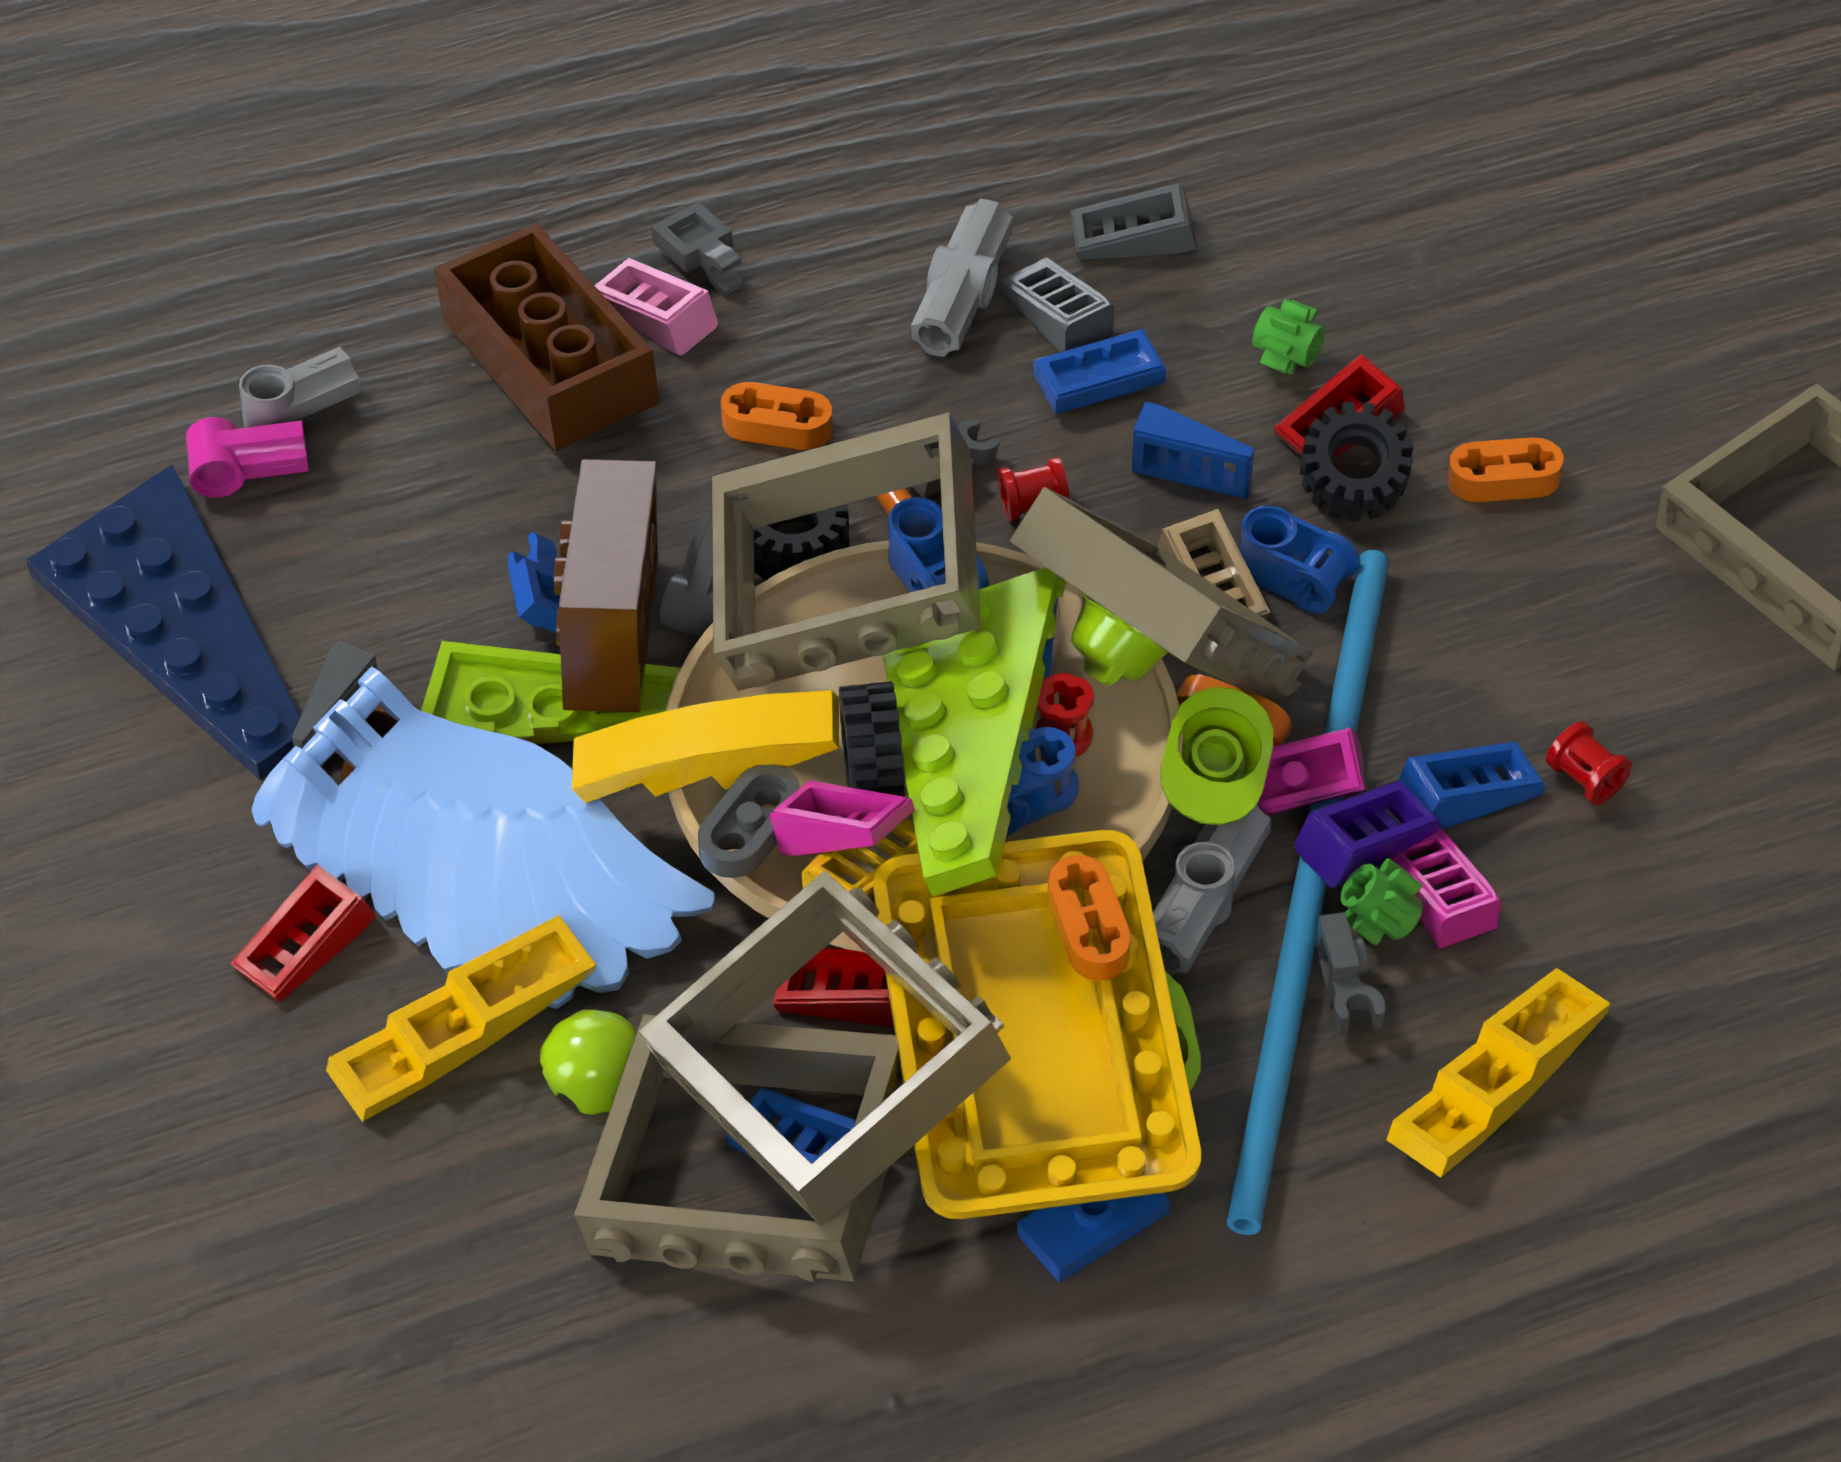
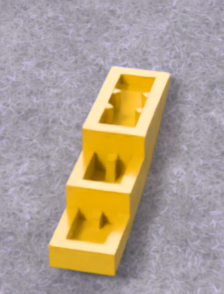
[572,690,839,803]
[326,915,596,1122]
[1386,968,1611,1178]

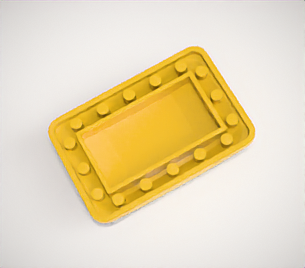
[873,830,1201,1219]

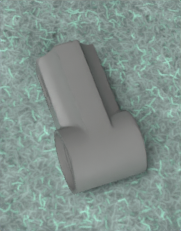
[239,347,360,428]

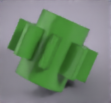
[1252,298,1326,375]
[1341,858,1423,945]

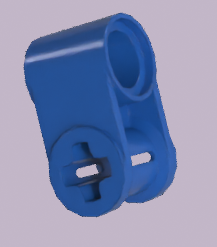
[888,497,990,592]
[1239,506,1360,613]
[1006,727,1079,838]

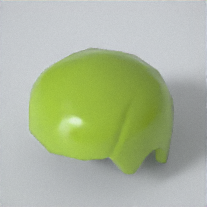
[540,1009,637,1115]

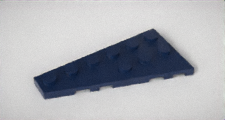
[26,465,300,780]

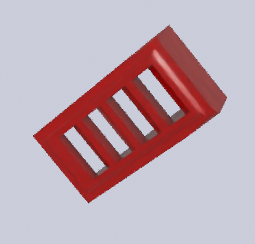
[1273,354,1405,458]
[230,864,377,1003]
[773,948,894,1027]

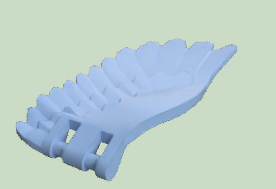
[252,667,717,1009]

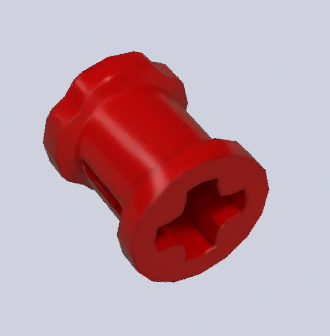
[997,456,1070,522]
[1035,673,1094,758]
[1546,721,1632,806]

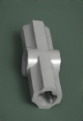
[911,199,1013,357]
[1153,804,1271,977]

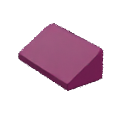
[1257,728,1366,815]

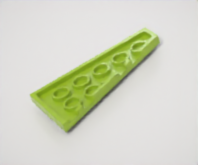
[883,567,1066,897]

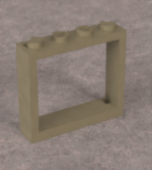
[1655,383,1841,671]
[712,412,981,691]
[1009,487,1314,705]
[638,871,1011,1226]
[574,1014,903,1282]

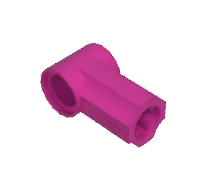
[186,417,309,498]

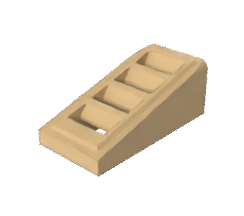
[1158,509,1271,619]

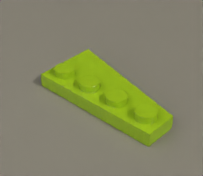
[421,641,681,744]

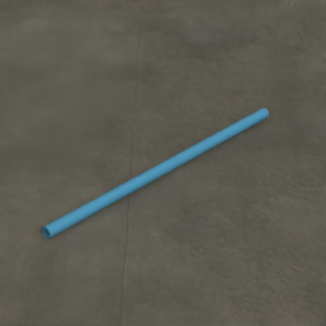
[1227,550,1390,1235]

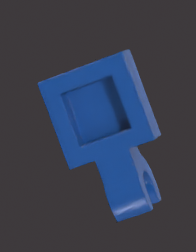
[507,532,560,633]

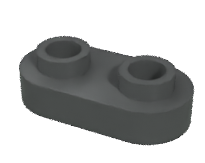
[698,764,800,878]

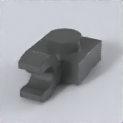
[651,201,744,296]
[1315,912,1385,1035]

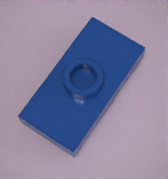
[1033,329,1166,414]
[1017,1193,1170,1283]

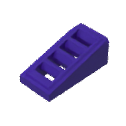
[1294,780,1441,888]

